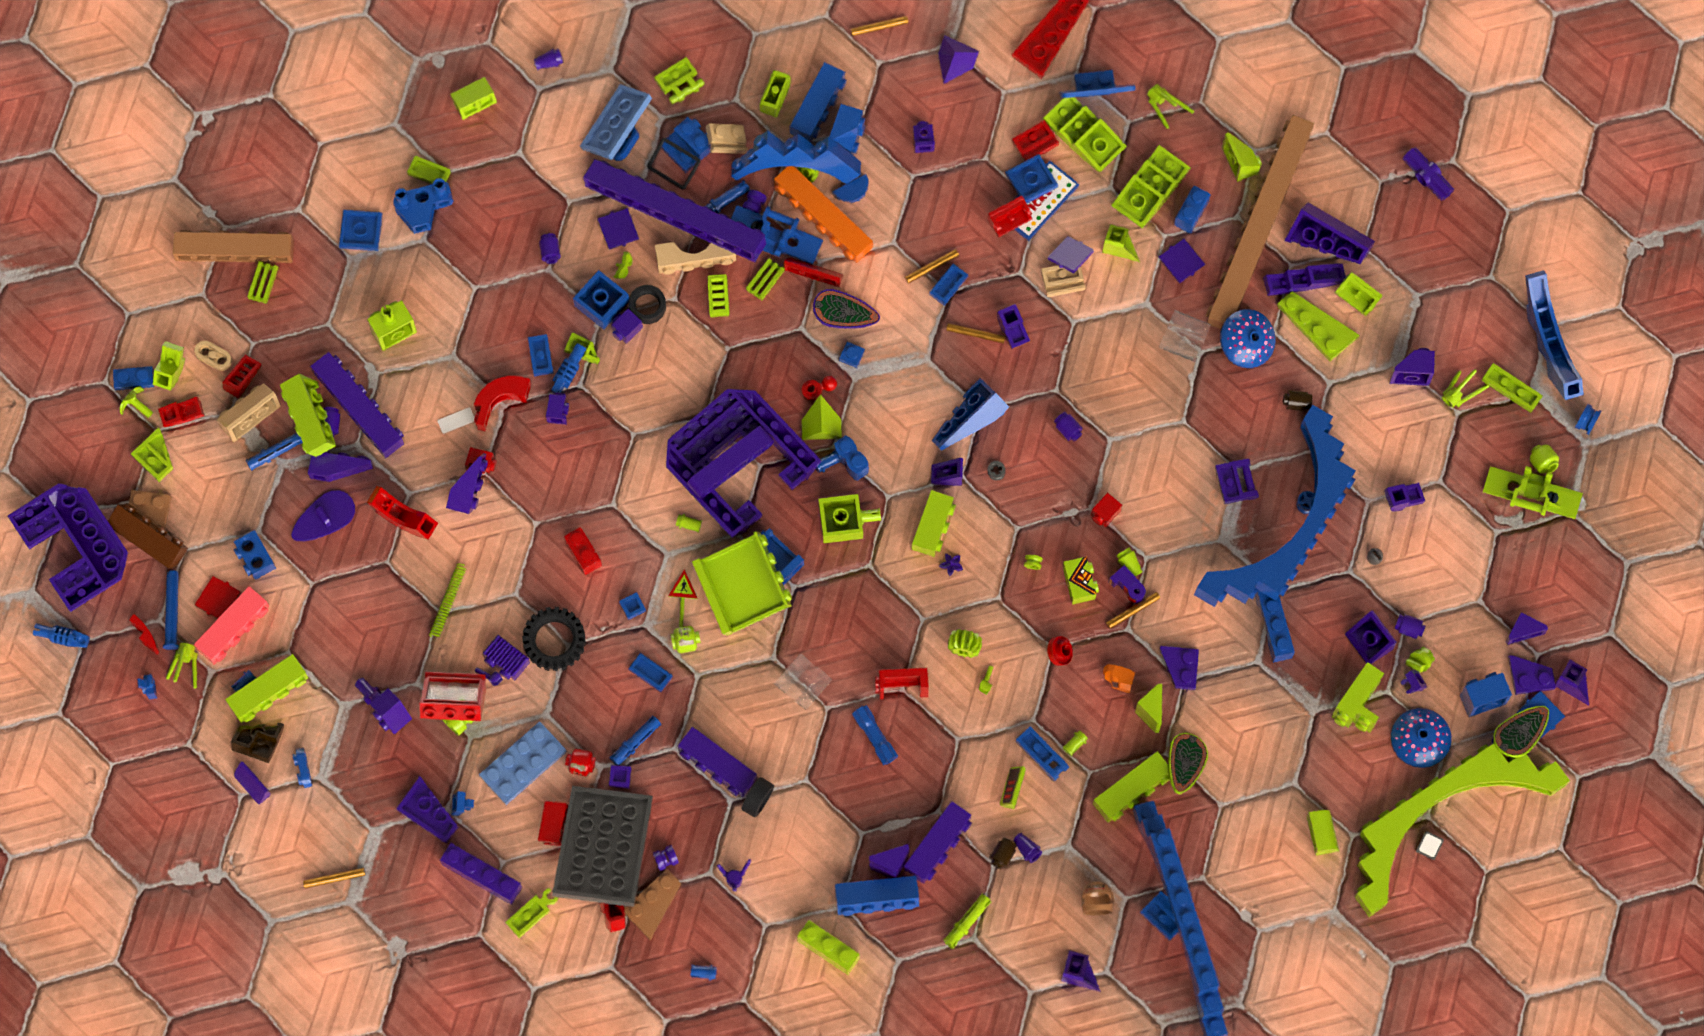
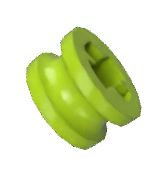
[1024,554,1043,570]

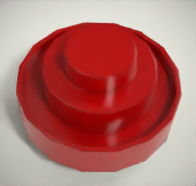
[1047,636,1073,666]

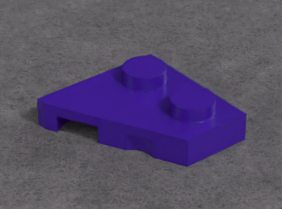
[1160,646,1199,690]

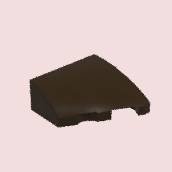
[231,723,284,763]

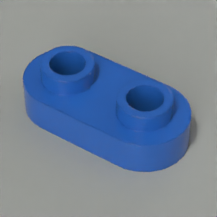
[613,127,639,161]
[293,748,313,788]

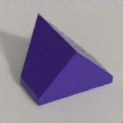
[938,36,980,84]
[1555,660,1590,706]
[1061,951,1101,992]

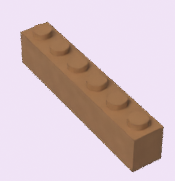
[173,230,294,263]

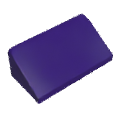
[234,762,270,804]

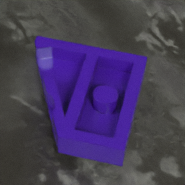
[1508,655,1556,695]

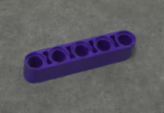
[687,426,774,499]

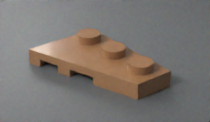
[624,869,681,941]

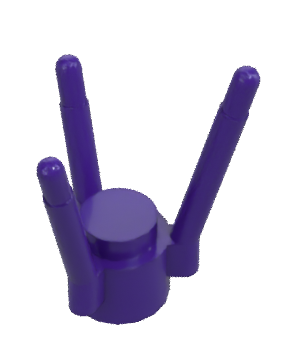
[717,859,751,892]

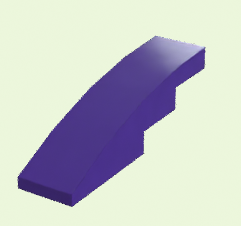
[1263,263,1346,296]

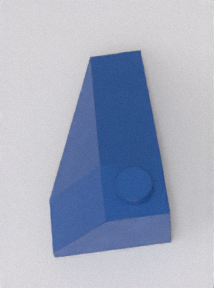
[932,378,1009,451]

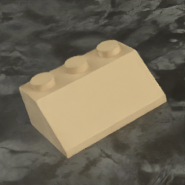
[217,383,281,442]

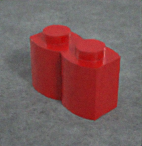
[599,903,626,933]

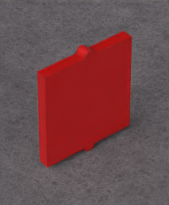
[195,576,241,619]

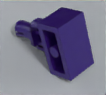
[355,678,412,735]

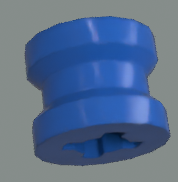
[1296,491,1314,514]

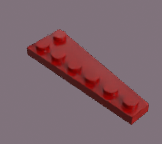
[1012,0,1090,79]

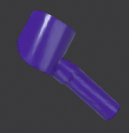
[475,668,503,686]

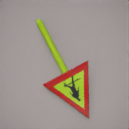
[668,569,698,627]

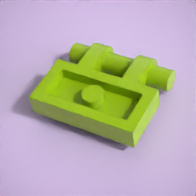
[654,57,705,105]

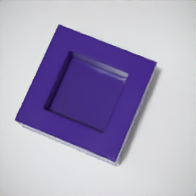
[609,765,632,788]

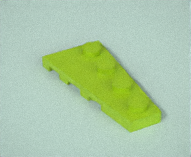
[1277,291,1360,361]

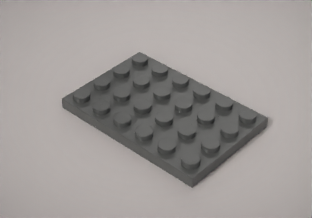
[552,786,653,907]

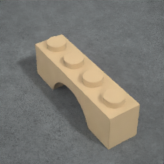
[655,242,736,274]

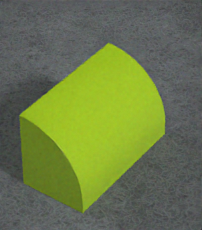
[1307,810,1339,856]

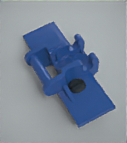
[731,205,823,265]

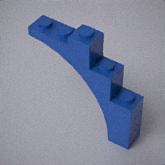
[731,130,861,184]
[1525,270,1584,400]

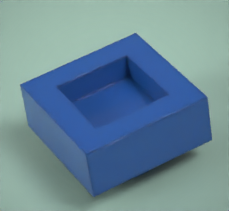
[839,342,865,368]
[619,592,646,620]

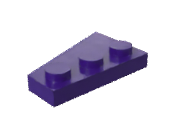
[396,777,458,844]

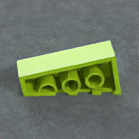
[280,374,336,457]

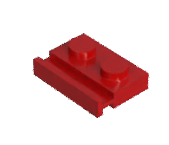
[1011,120,1059,161]

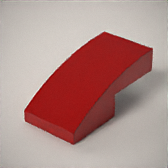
[158,396,205,427]
[129,614,159,655]

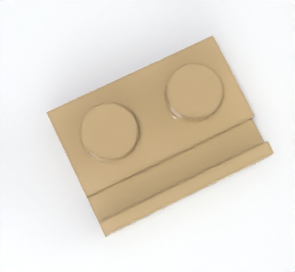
[706,123,748,154]
[1041,265,1086,297]

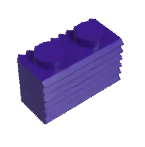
[483,635,530,681]

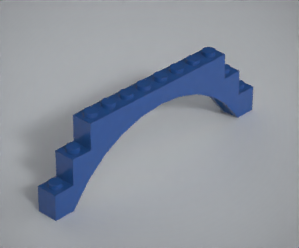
[1194,405,1356,607]
[1133,800,1228,1036]

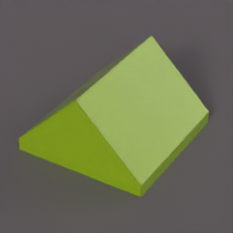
[1135,684,1162,733]

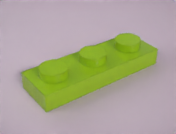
[1481,363,1543,413]

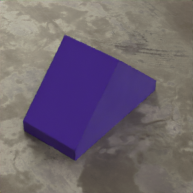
[931,458,963,486]
[1506,612,1548,645]

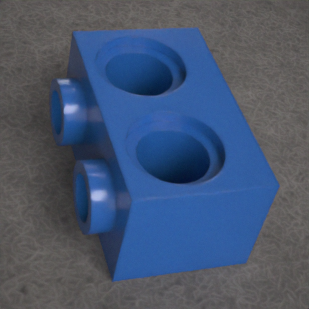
[233,530,276,580]

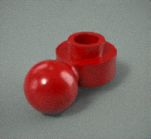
[802,376,837,401]

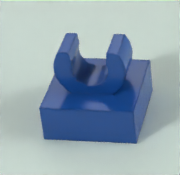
[451,791,474,816]

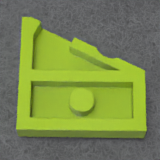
[131,428,173,482]

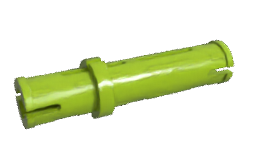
[943,894,992,949]

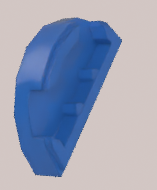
[832,174,869,203]

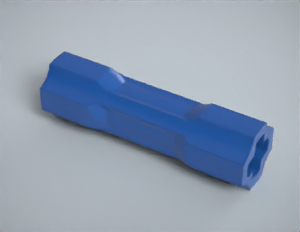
[852,705,898,766]

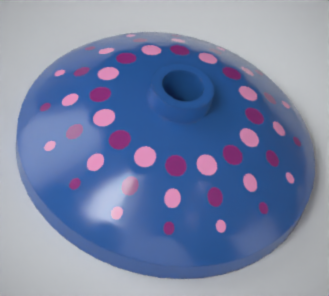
[1220,309,1276,368]
[1391,708,1452,768]

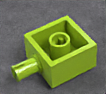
[367,300,417,351]
[818,494,881,543]

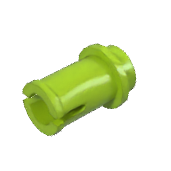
[676,513,702,533]
[1062,731,1088,757]

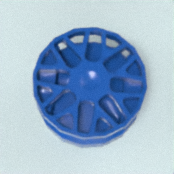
[1575,404,1602,435]

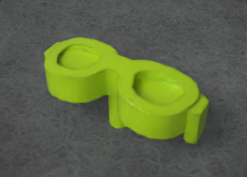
[613,252,633,279]

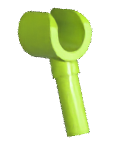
[979,666,993,695]

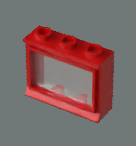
[419,672,486,721]

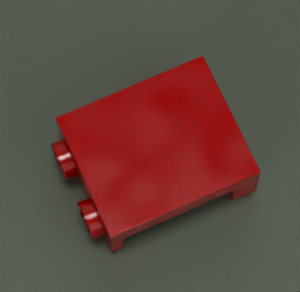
[875,668,929,699]

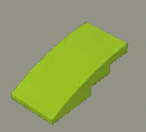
[1042,97,1127,173]
[1111,145,1191,229]

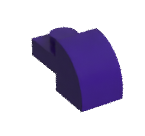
[997,304,1030,349]
[1384,483,1426,511]

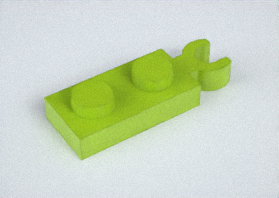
[505,888,558,939]

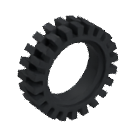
[522,607,586,671]

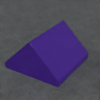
[1345,610,1397,664]
[869,844,909,878]

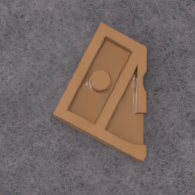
[129,490,172,528]

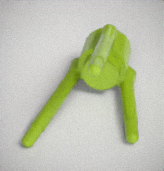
[1147,84,1194,129]
[1442,369,1489,408]
[166,643,198,689]

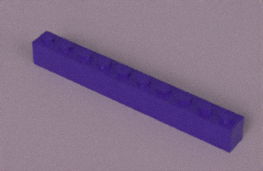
[583,159,766,262]

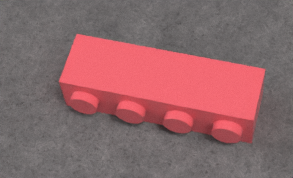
[194,586,269,665]

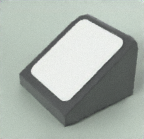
[1416,831,1444,860]

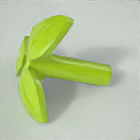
[120,387,154,418]

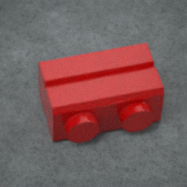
[564,527,602,575]

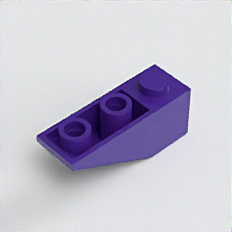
[308,451,373,482]
[446,453,488,514]

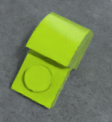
[153,341,185,391]

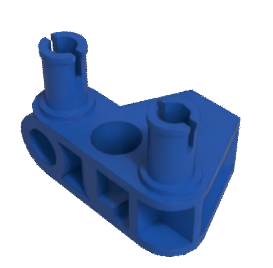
[393,178,454,234]

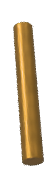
[851,16,908,36]
[905,249,959,284]
[946,323,1005,344]
[1106,592,1160,629]
[303,868,365,889]

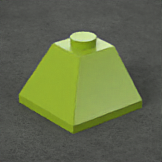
[1222,132,1262,182]

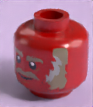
[565,748,596,777]

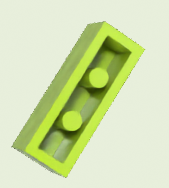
[912,490,956,557]
[797,920,860,975]

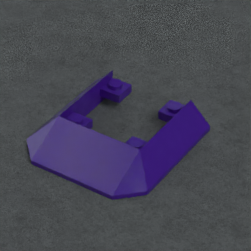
[666,389,821,538]

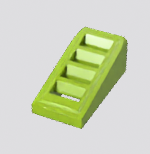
[707,274,729,317]

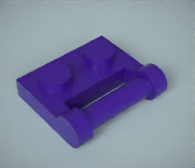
[1215,459,1259,505]

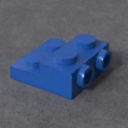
[661,117,711,173]

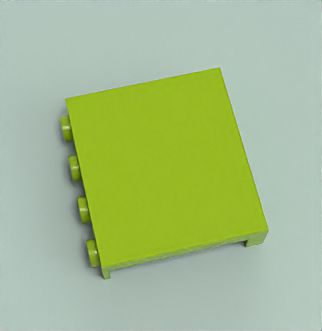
[692,532,792,636]

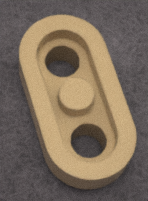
[195,341,232,371]

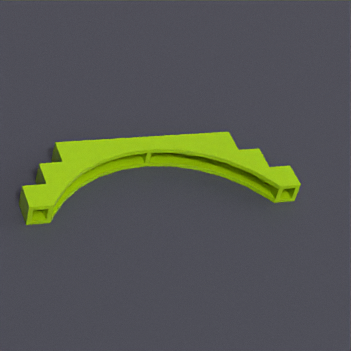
[1355,743,1570,917]

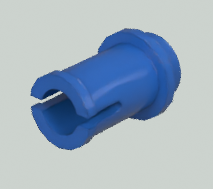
[816,451,840,473]
[231,670,256,692]
[691,964,717,981]

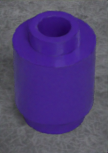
[539,233,561,264]
[323,407,340,437]
[1054,412,1083,441]
[1394,614,1426,639]

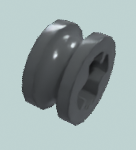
[988,461,1005,481]

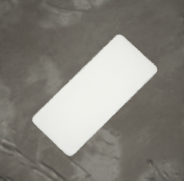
[438,407,475,434]

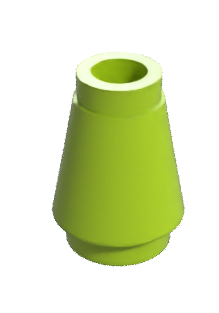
[1116,547,1143,577]

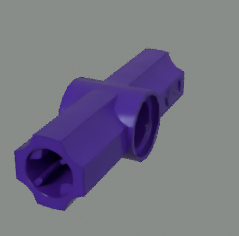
[1403,147,1454,201]

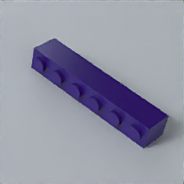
[310,352,404,459]

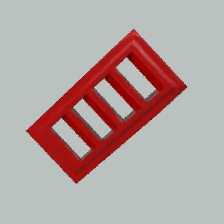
[222,354,262,398]

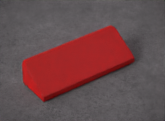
[784,257,843,287]

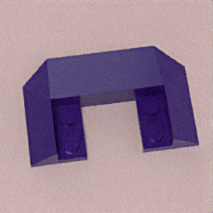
[8,483,128,612]

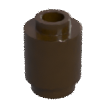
[1283,390,1313,411]
[989,837,1017,869]

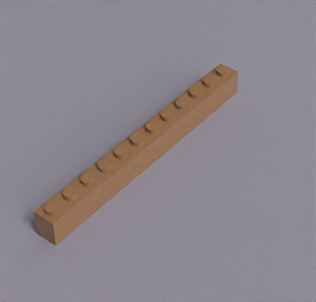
[1206,115,1314,329]

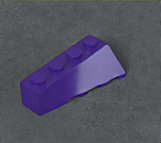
[1285,202,1375,264]

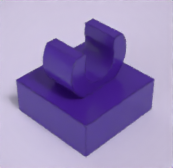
[1401,670,1428,694]

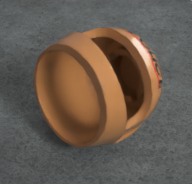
[1081,881,1114,915]

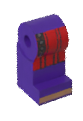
[1108,565,1146,604]

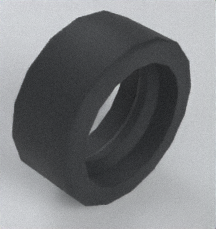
[629,285,666,324]
[741,777,775,818]

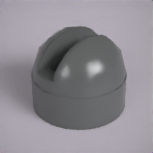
[1367,548,1383,565]

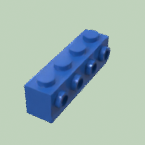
[790,62,847,143]
[835,876,919,916]

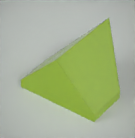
[1103,224,1140,262]
[802,394,842,440]

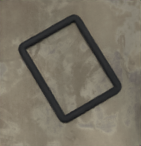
[647,138,701,190]

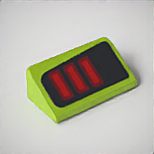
[1000,766,1026,809]

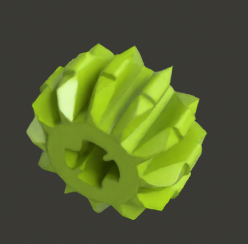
[948,629,982,658]

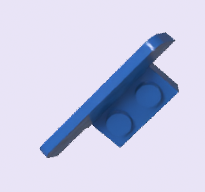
[1059,70,1136,98]

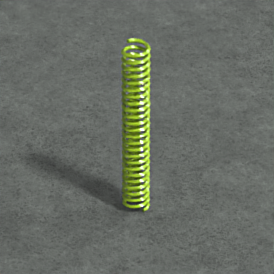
[429,563,466,638]

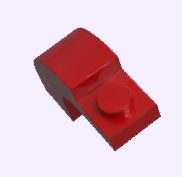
[474,376,532,432]
[366,486,438,540]

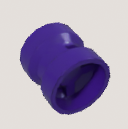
[742,190,767,214]
[652,845,679,871]

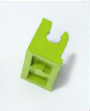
[450,77,497,119]
[1334,272,1383,316]

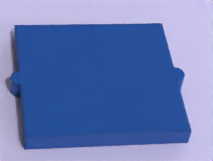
[1516,691,1565,738]

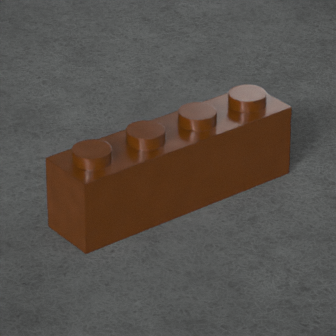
[108,503,188,569]

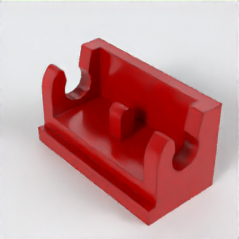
[988,196,1032,238]
[538,801,569,847]

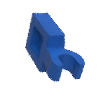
[137,674,157,700]

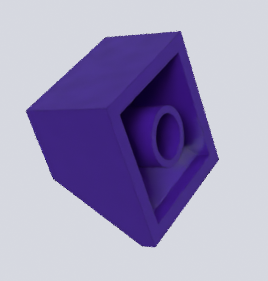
[1390,348,1435,386]

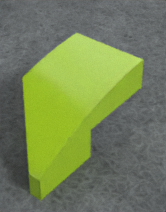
[564,332,600,364]

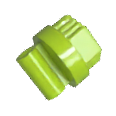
[1405,647,1435,672]

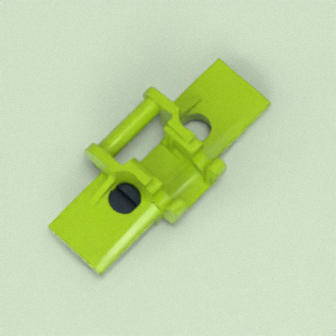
[1483,466,1583,519]

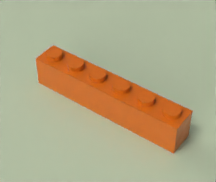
[774,166,873,263]

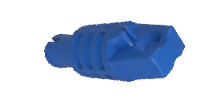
[551,343,587,394]
[33,623,90,648]

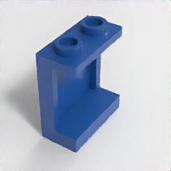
[760,528,804,586]

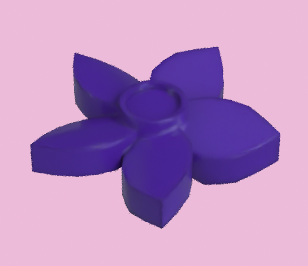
[939,554,963,576]

